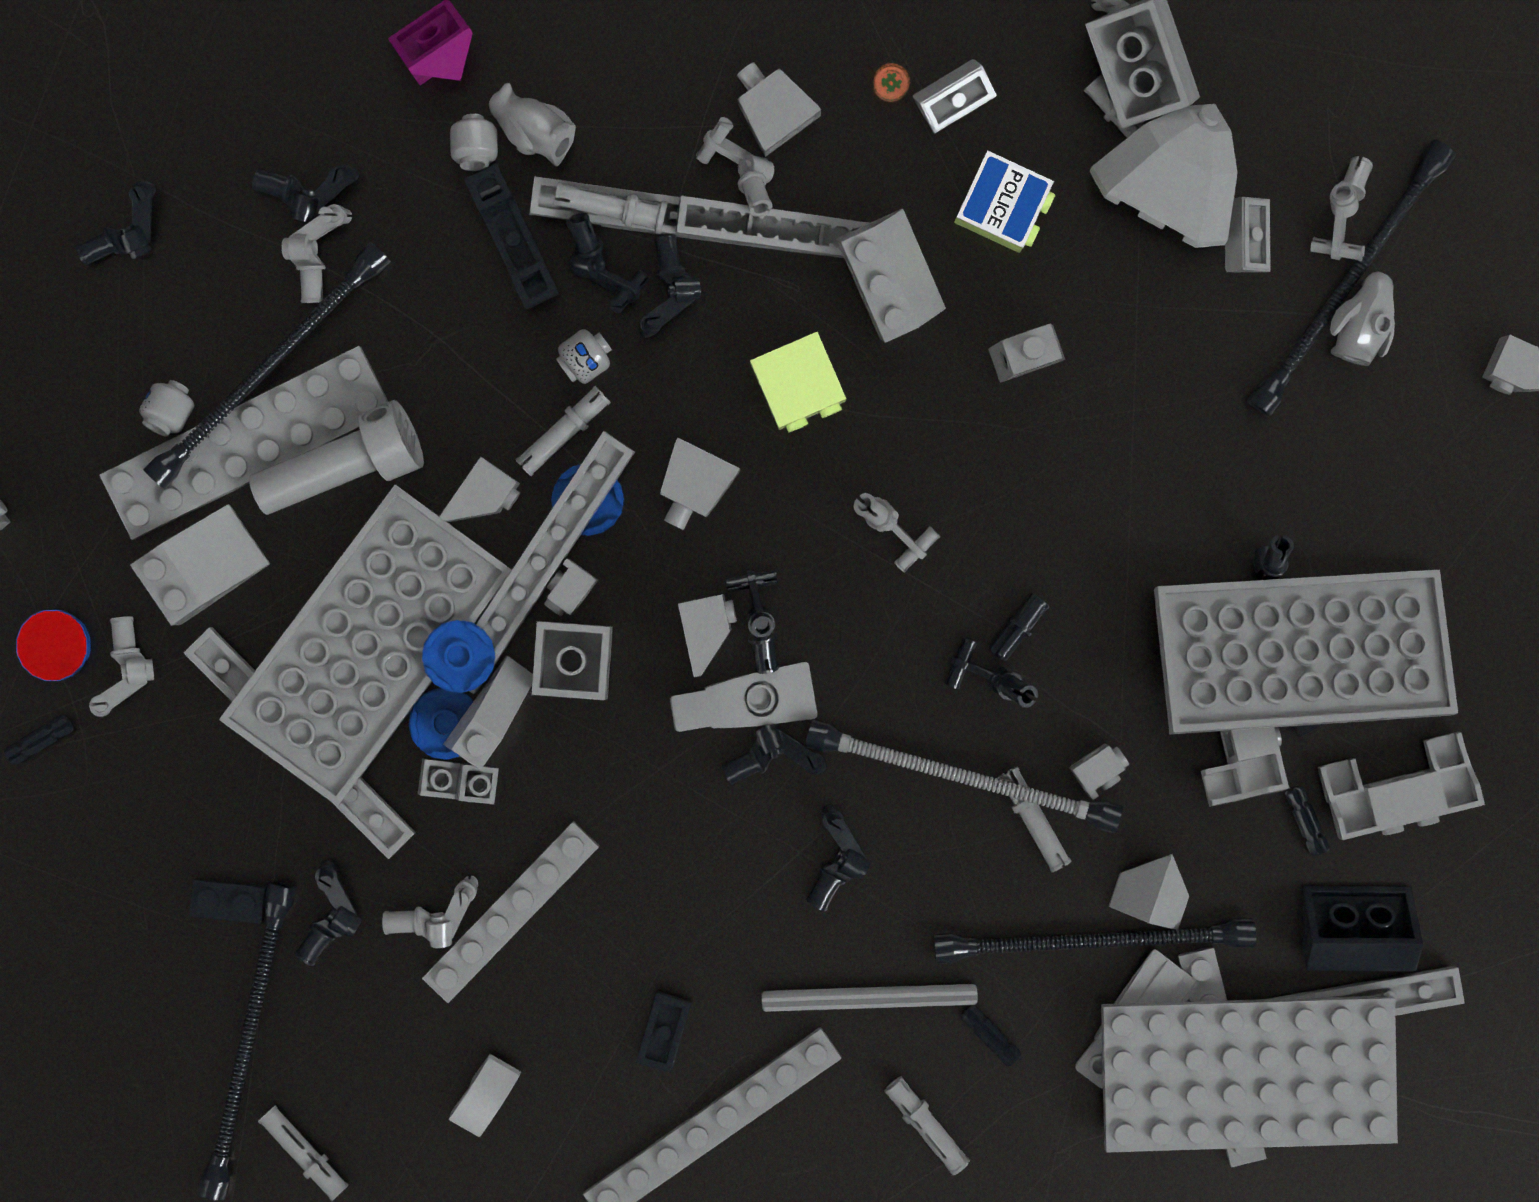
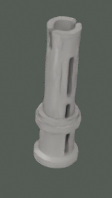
[554,182,668,234]

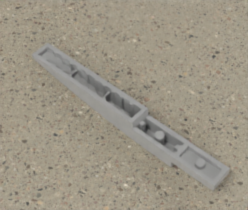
[529,176,869,258]

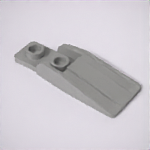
[670,662,817,732]
[1075,949,1199,1088]

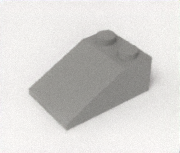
[130,504,270,626]

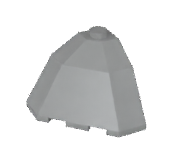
[1090,104,1238,248]

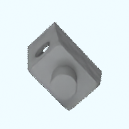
[737,62,821,157]
[988,323,1065,383]
[660,437,740,530]

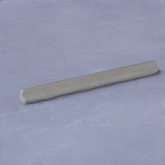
[762,984,978,1012]

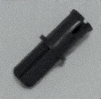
[990,593,1049,661]

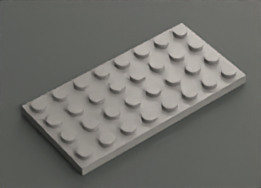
[219,485,512,806]
[1154,570,1458,734]
[1101,995,1398,1152]

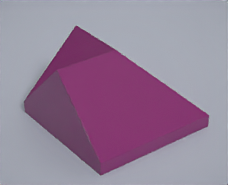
[388,0,473,85]

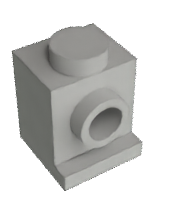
[544,558,598,616]
[1069,743,1129,800]

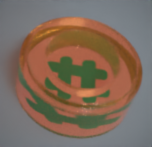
[873,63,910,102]

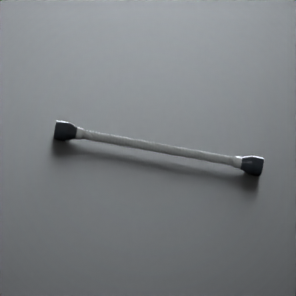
[805,720,1123,834]

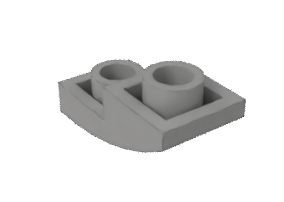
[418,758,499,804]
[449,1054,521,1137]

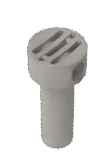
[249,400,424,515]

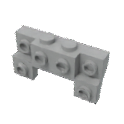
[1201,727,1289,807]
[1318,732,1485,840]

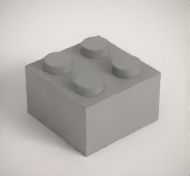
[531,621,613,700]

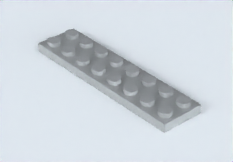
[100,346,388,540]

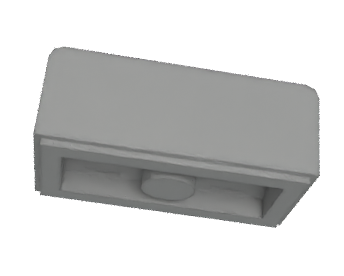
[913,59,997,133]
[1225,197,1270,273]

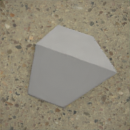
[1109,854,1189,930]

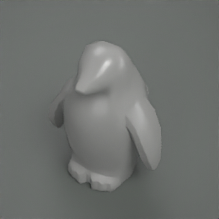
[489,83,576,166]
[1330,271,1395,366]

